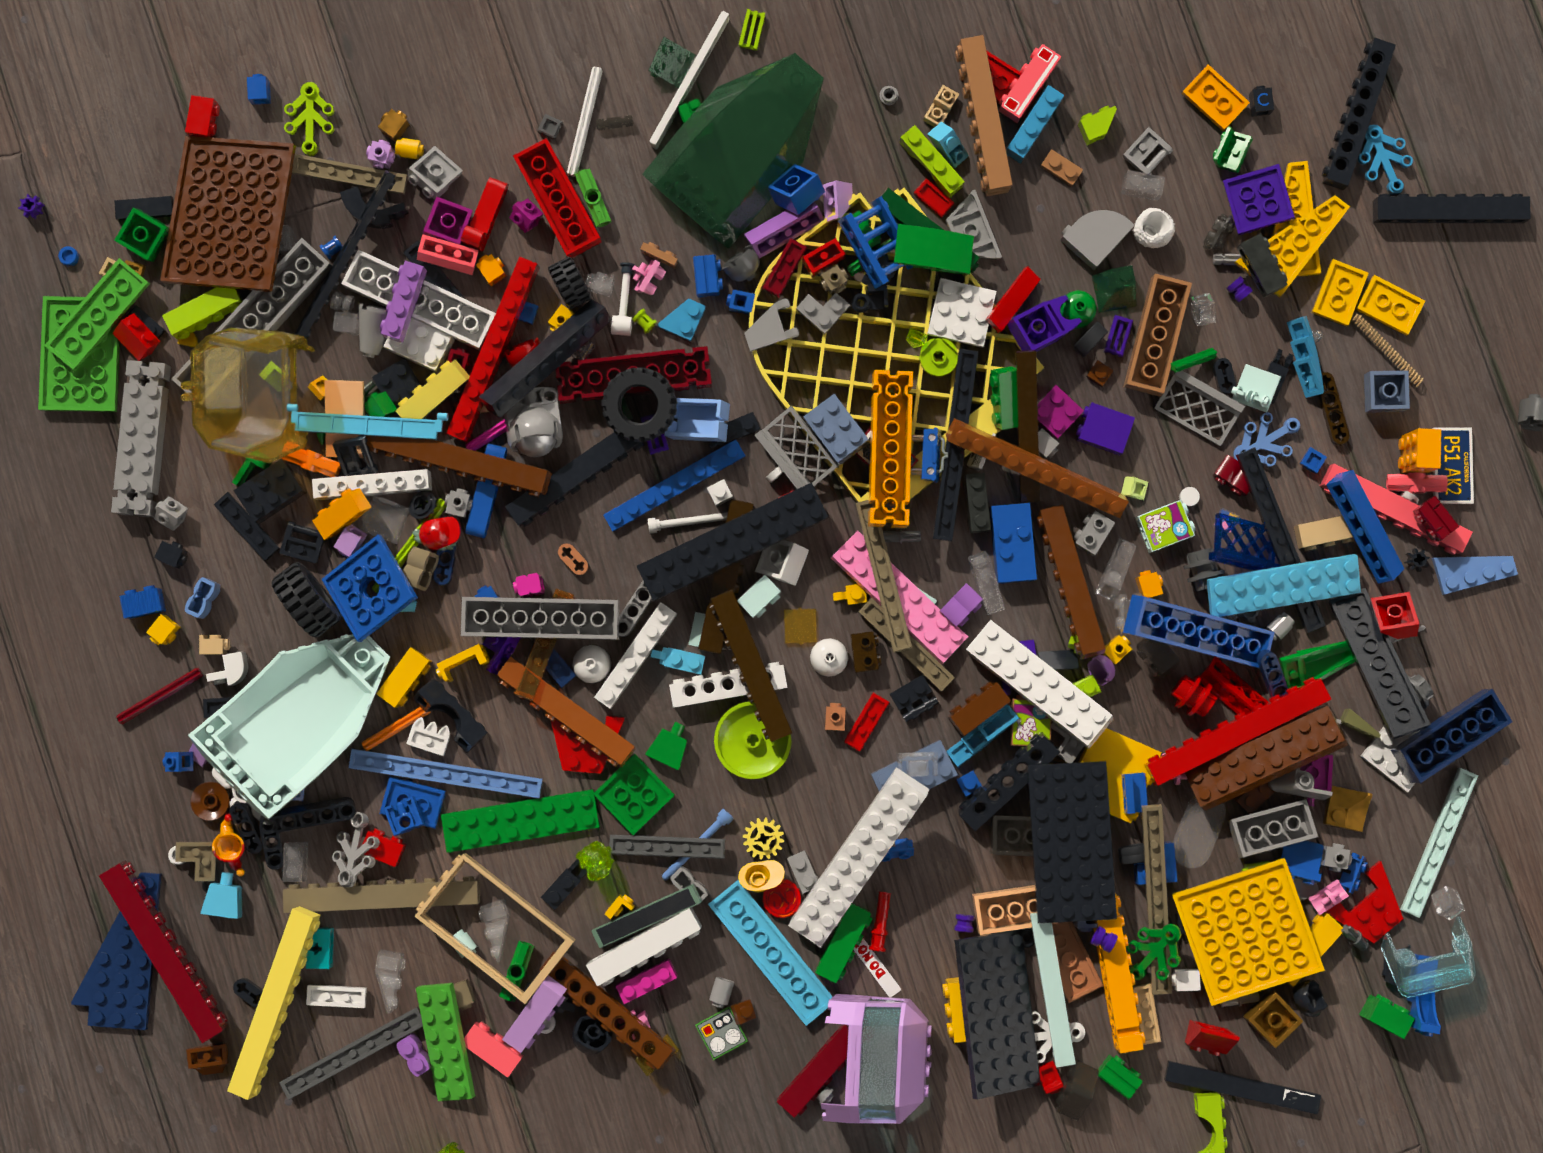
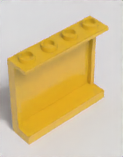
[1078,728,1162,823]

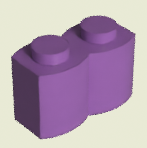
[940,583,983,627]
[397,1033,431,1077]

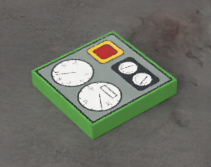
[695,1006,748,1060]

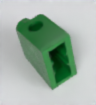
[645,722,688,770]

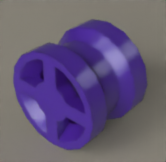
[954,914,975,932]

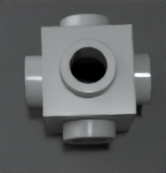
[444,488,473,519]
[154,496,188,531]
[1320,843,1352,872]

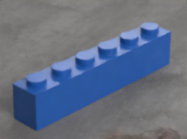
[1326,470,1404,583]

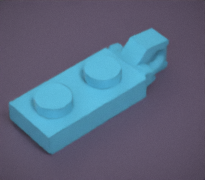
[651,647,705,675]

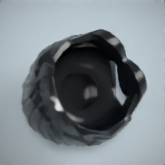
[1293,980,1328,1017]

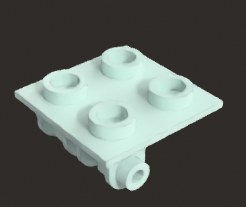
[1231,364,1281,412]

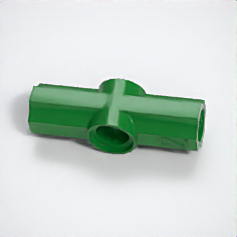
[499,940,535,1002]

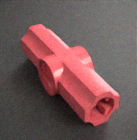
[1386,473,1448,494]

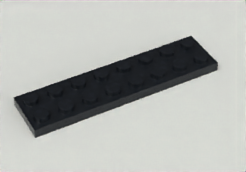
[1329,588,1431,740]

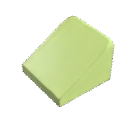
[1121,477,1148,500]

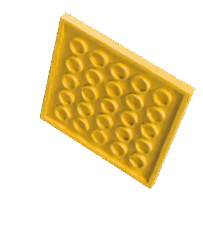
[1172,858,1325,1006]

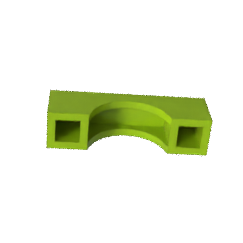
[899,125,965,198]
[1194,1092,1227,1153]

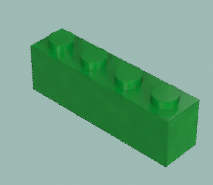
[815,903,872,983]

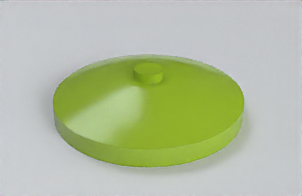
[714,702,791,779]

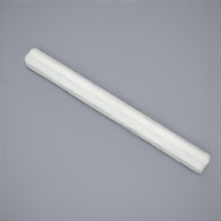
[567,67,602,177]

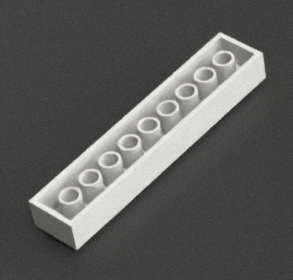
[788,767,929,948]

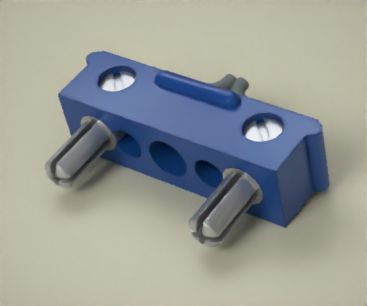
[910,427,948,483]

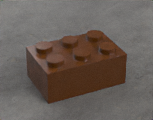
[948,682,1011,736]

